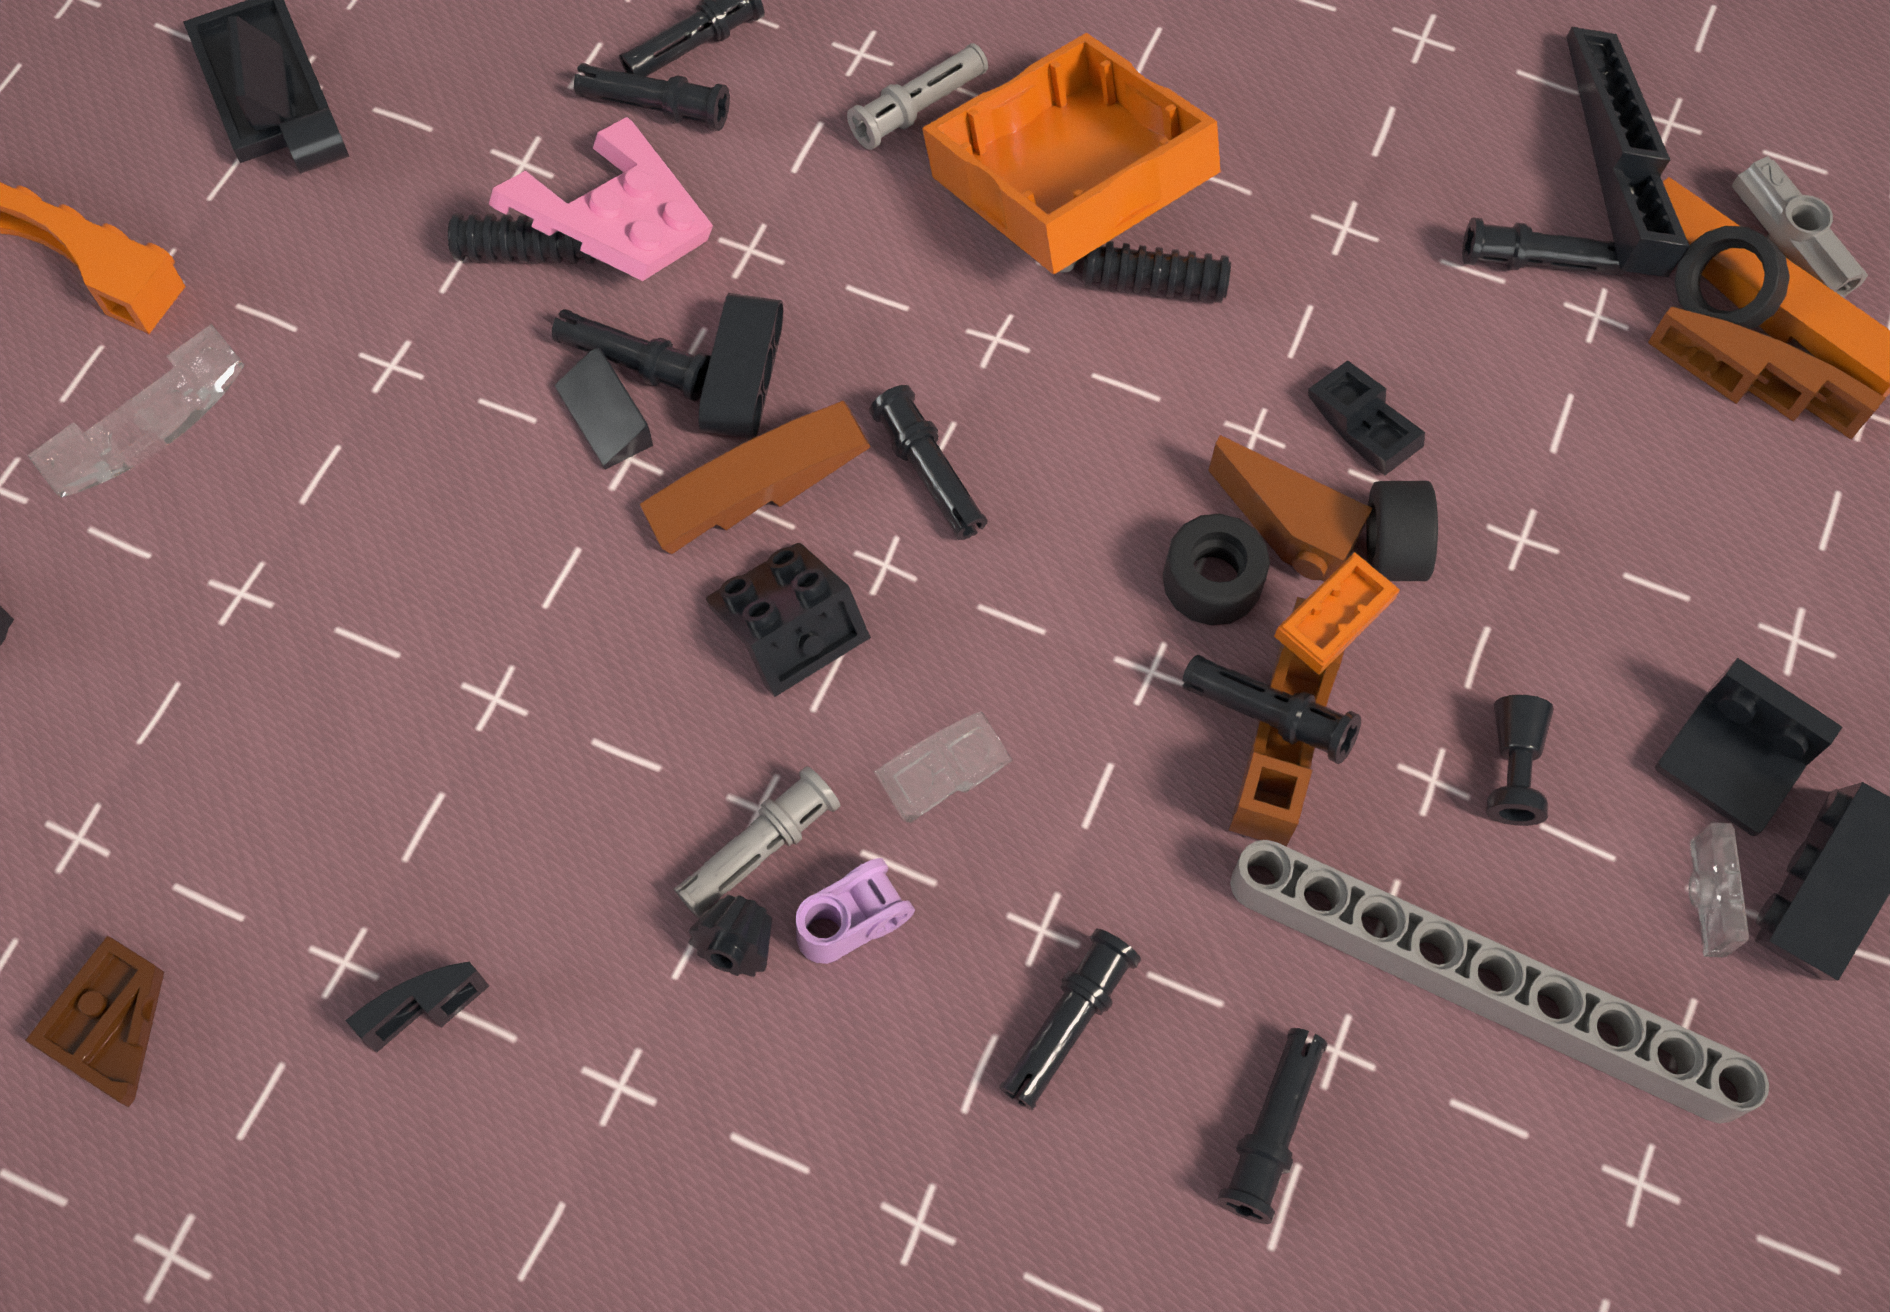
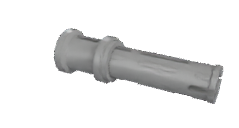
[847,43,988,150]
[673,766,841,918]

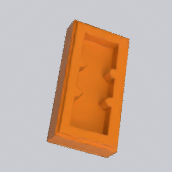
[1274,552,1400,675]

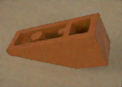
[1208,435,1372,581]

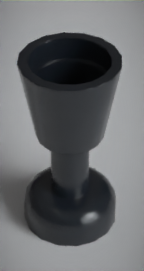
[1486,695,1554,826]

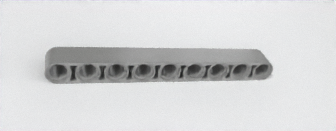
[1230,840,1769,1124]

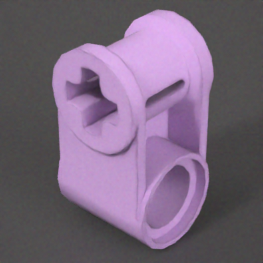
[796,858,915,964]

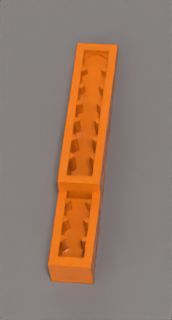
[1663,177,1890,397]

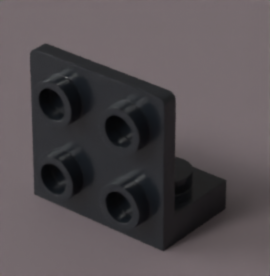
[706,543,871,697]
[1655,658,1843,836]

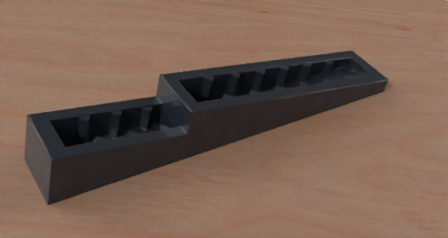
[1566,27,1689,277]

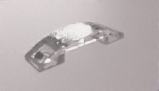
[27,324,244,498]

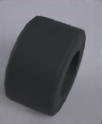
[1366,481,1438,581]
[1162,514,1270,626]

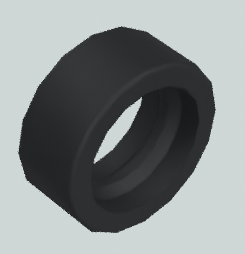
[1674,226,1790,329]

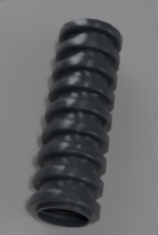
[448,213,596,264]
[1082,241,1231,303]

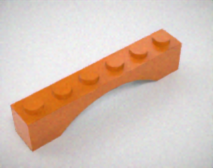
[0,182,186,334]

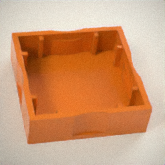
[922,33,1221,275]

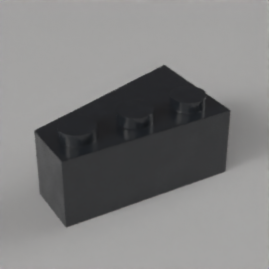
[1755,782,1890,981]

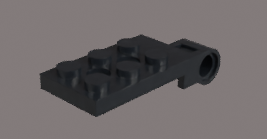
[183,0,350,174]

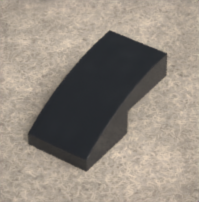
[1308,360,1425,476]
[345,961,489,1052]

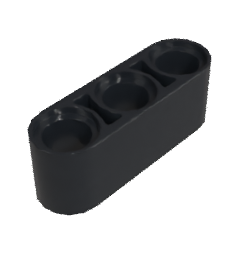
[698,293,784,439]

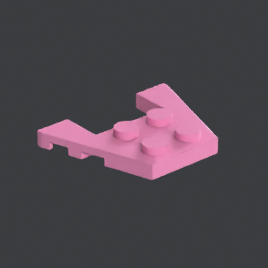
[489,117,713,281]

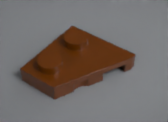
[25,935,165,1107]

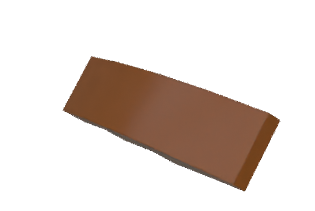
[1648,307,1886,440]
[640,401,871,554]

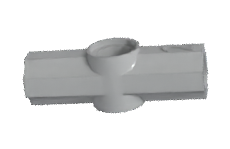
[1731,156,1868,298]

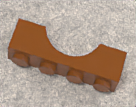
[1228,597,1345,847]

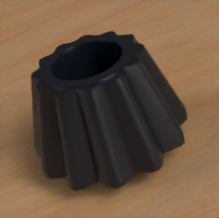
[688,895,772,977]

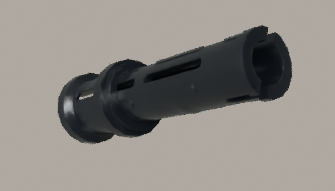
[619,0,765,77]
[574,63,730,131]
[1462,217,1625,276]
[551,309,711,401]
[869,385,988,540]
[1182,655,1361,764]
[999,928,1141,1111]
[1217,1028,1328,1224]

